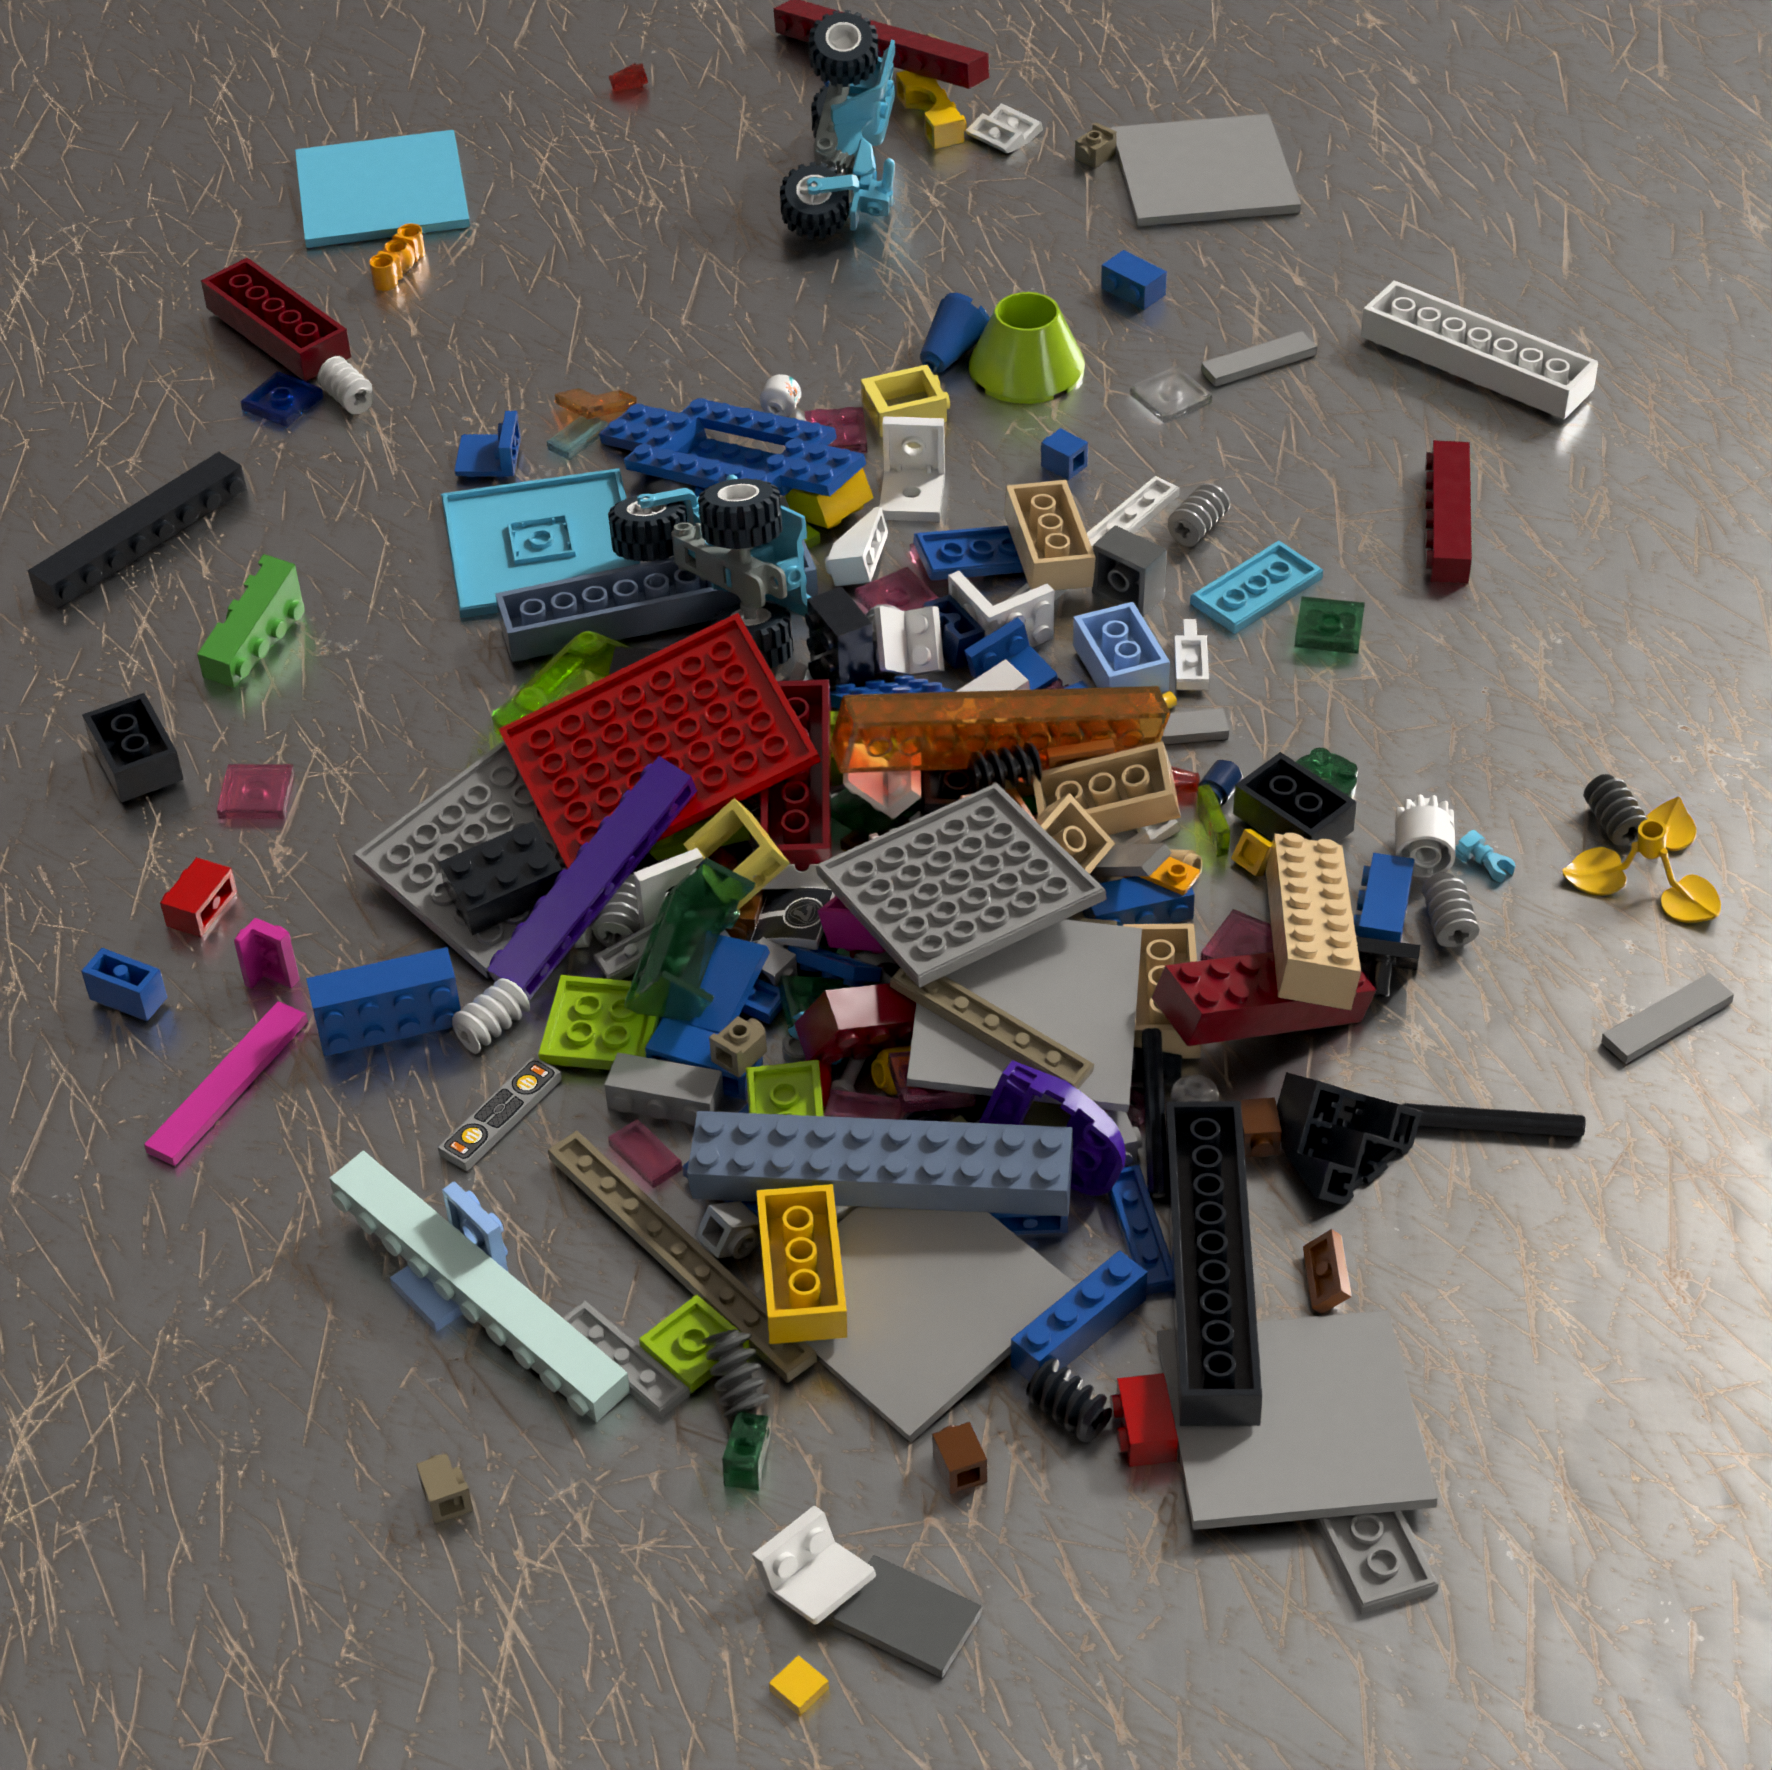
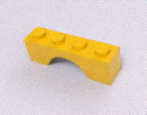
[896,71,967,149]

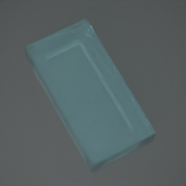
[547,412,608,461]

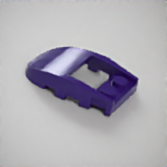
[979,1060,1126,1196]

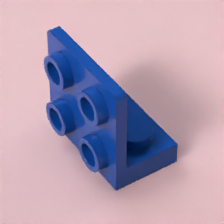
[454,411,521,477]
[964,617,1058,694]

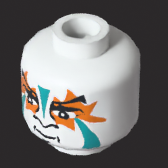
[759,374,801,417]

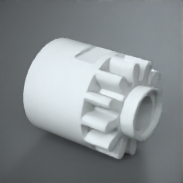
[1395,794,1455,877]

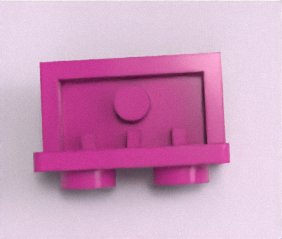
[234,917,300,989]

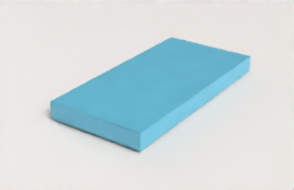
[1190,540,1324,634]

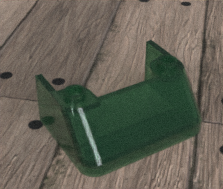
[624,857,756,1021]

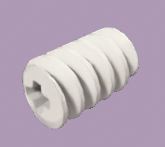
[317,356,373,414]
[452,978,530,1054]

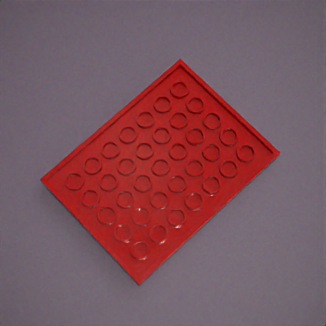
[498,613,821,869]

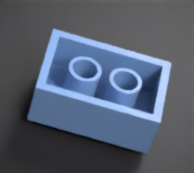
[1073,602,1170,705]

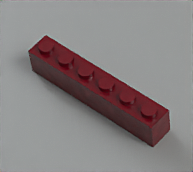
[1425,440,1472,584]

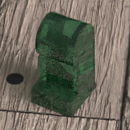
[722,1412,771,1491]

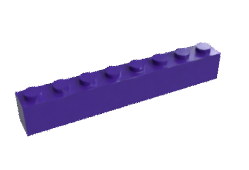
[487,756,697,1001]

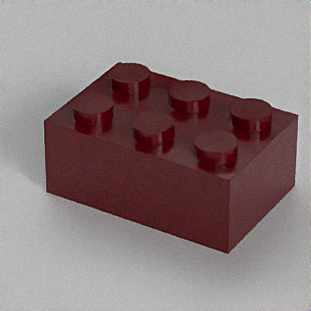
[794,983,916,1064]

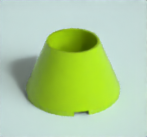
[969,292,1085,404]

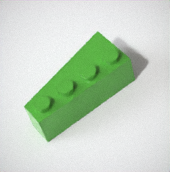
[197,554,305,688]

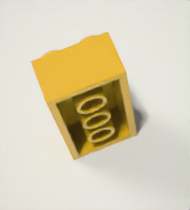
[756,1184,847,1344]

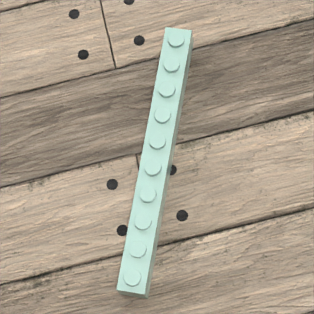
[329,1150,630,1423]

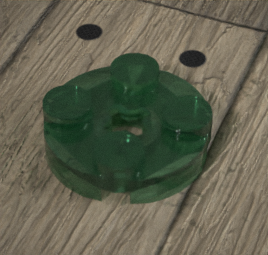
[1296,747,1358,798]

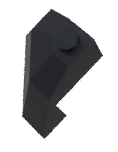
[1277,1072,1423,1205]

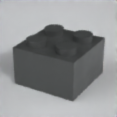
[1092,525,1167,617]

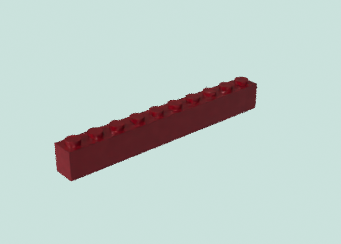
[773,0,990,89]

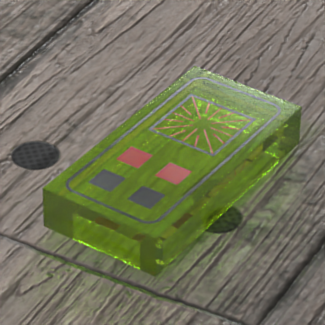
[1197,785,1230,857]

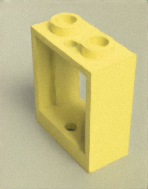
[861,365,950,437]
[684,798,790,910]

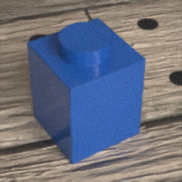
[1040,428,1088,480]

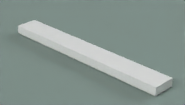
[1007,476,1180,620]

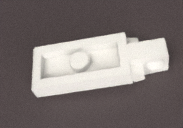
[1174,619,1209,690]

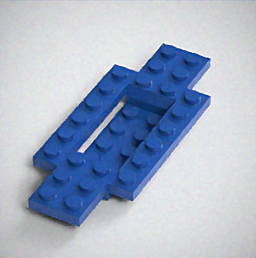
[599,398,866,497]

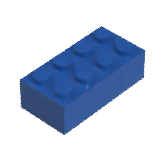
[306,947,461,1056]

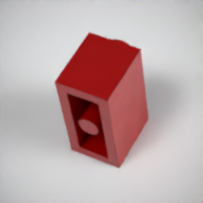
[160,857,237,938]
[1110,1373,1178,1467]

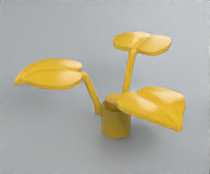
[1562,796,1721,923]

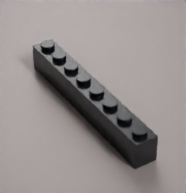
[27,452,247,610]

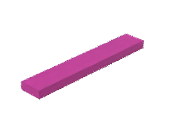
[144,1001,308,1166]

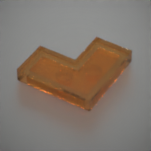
[555,388,637,419]

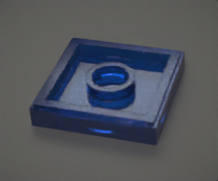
[240,371,324,428]

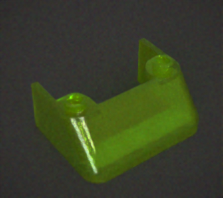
[492,631,632,736]

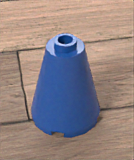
[920,293,990,372]

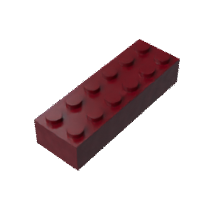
[201,257,352,382]
[761,679,832,872]
[1152,952,1376,1046]

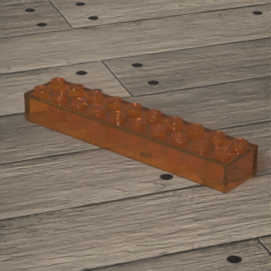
[830,686,1171,773]

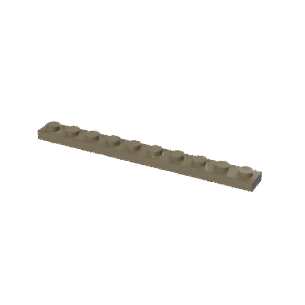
[548,1130,817,1383]

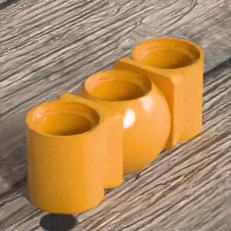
[369,223,425,291]

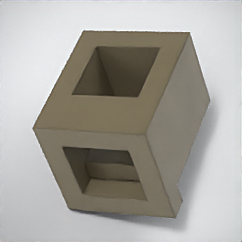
[1075,122,1117,169]
[709,1016,767,1078]
[416,1453,473,1524]

